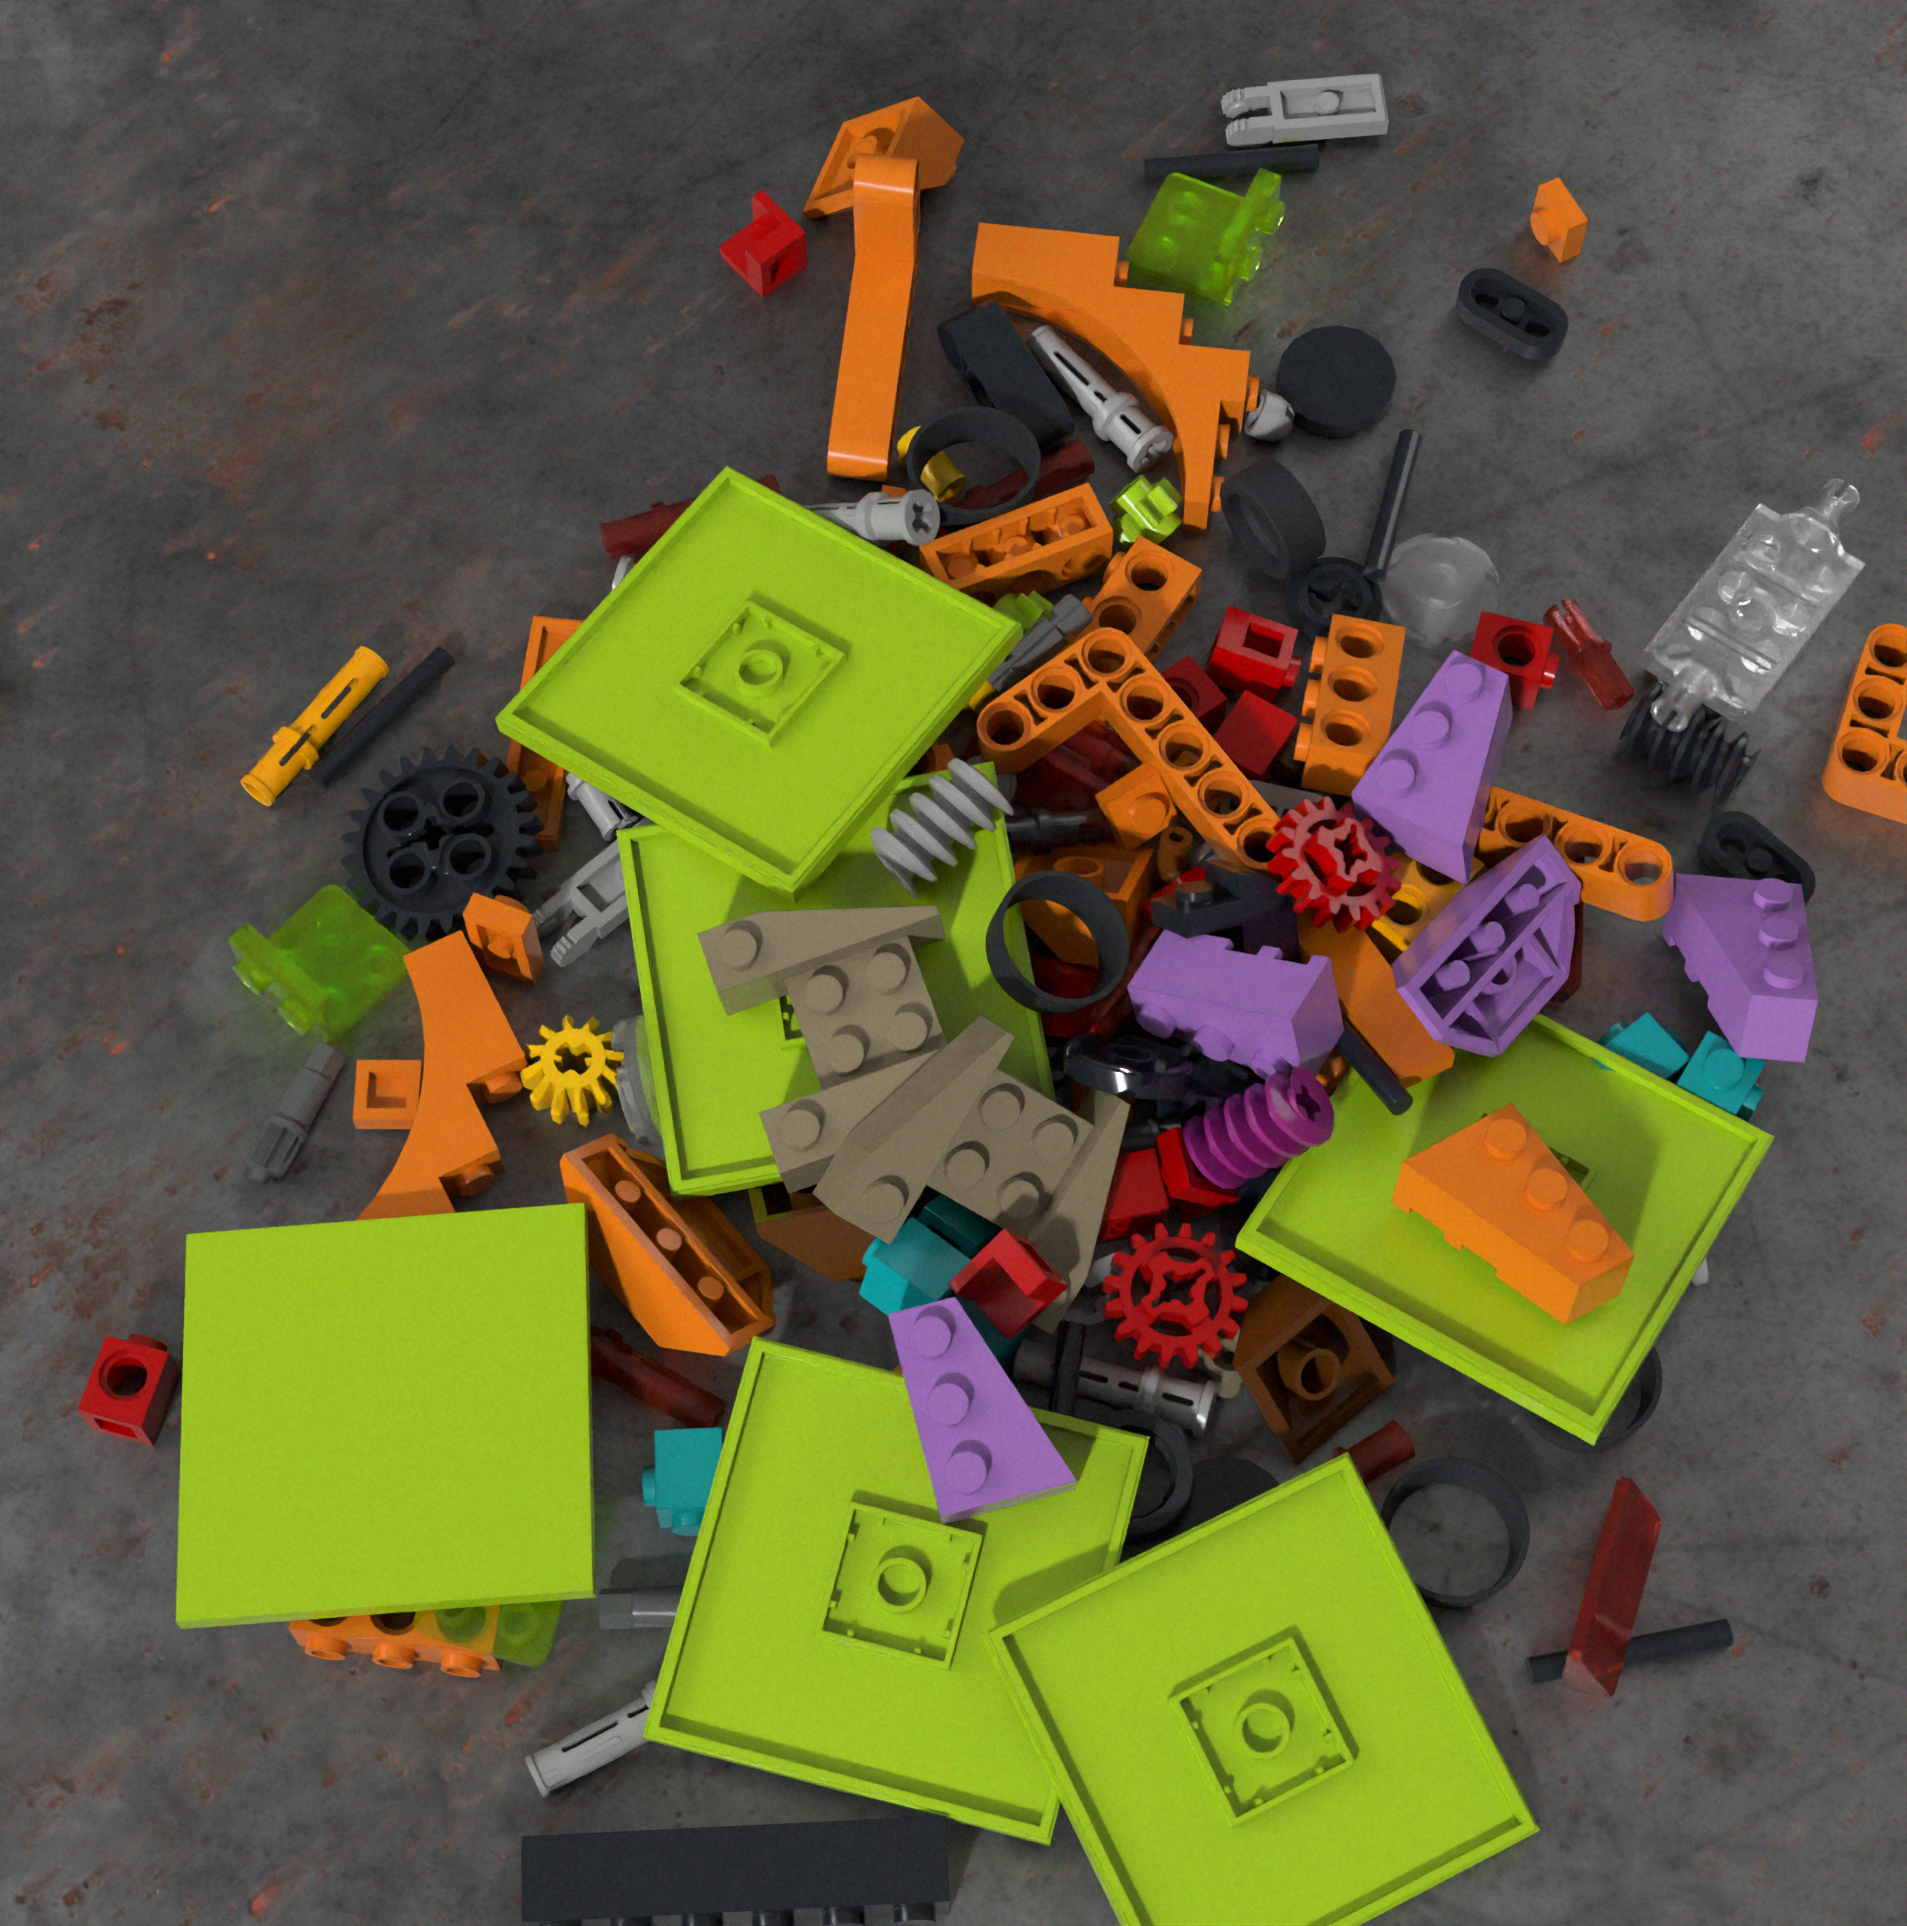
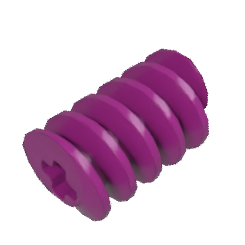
[1183,1066,1335,1189]

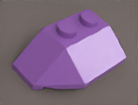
[1392,834,1582,1058]

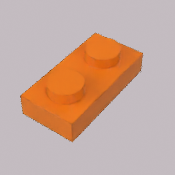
[463,892,545,988]

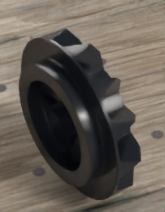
[1284,557,1383,645]

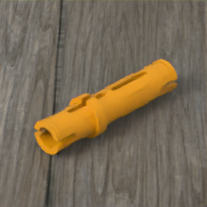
[240,646,390,807]

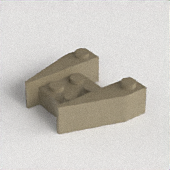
[697,906,947,1194]
[813,1015,1130,1335]

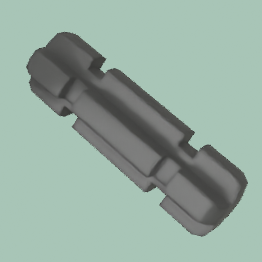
[987,594,1093,695]

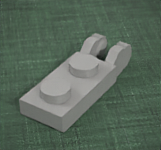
[1221,73,1389,149]
[533,817,655,967]

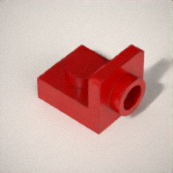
[1156,1126,1239,1223]

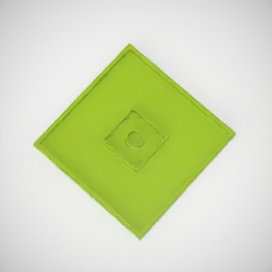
[495,466,1024,905]
[616,761,1056,1202]
[1235,1013,1775,1446]
[176,1203,596,1629]
[642,1336,1150,1846]
[980,1452,1540,1926]

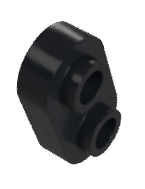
[1456,268,1568,360]
[1700,811,1816,909]

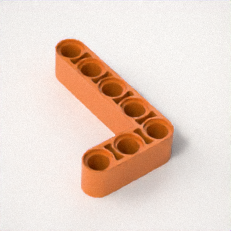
[827,153,920,482]
[1821,623,1907,824]
[977,627,1284,884]
[1433,670,1674,922]

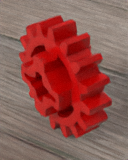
[1266,797,1402,934]
[1101,1222,1248,1370]

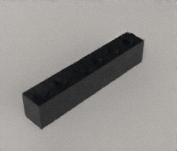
[521,1816,950,1926]

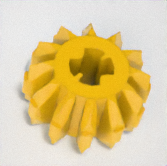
[520,1014,632,1127]

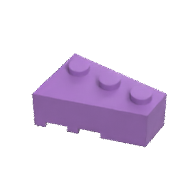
[1352,650,1513,886]
[1661,873,1819,1063]
[1127,929,1344,1080]
[888,1297,1077,1525]

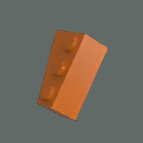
[1391,1103,1635,1325]

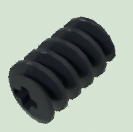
[1619,680,1762,809]

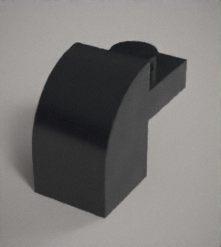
[1151,859,1300,962]

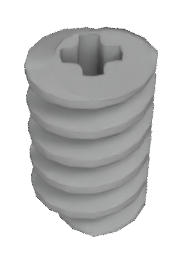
[869,758,1014,899]

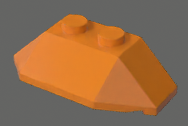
[559,1133,776,1357]

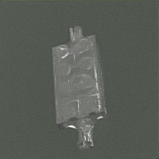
[1637,478,1866,732]

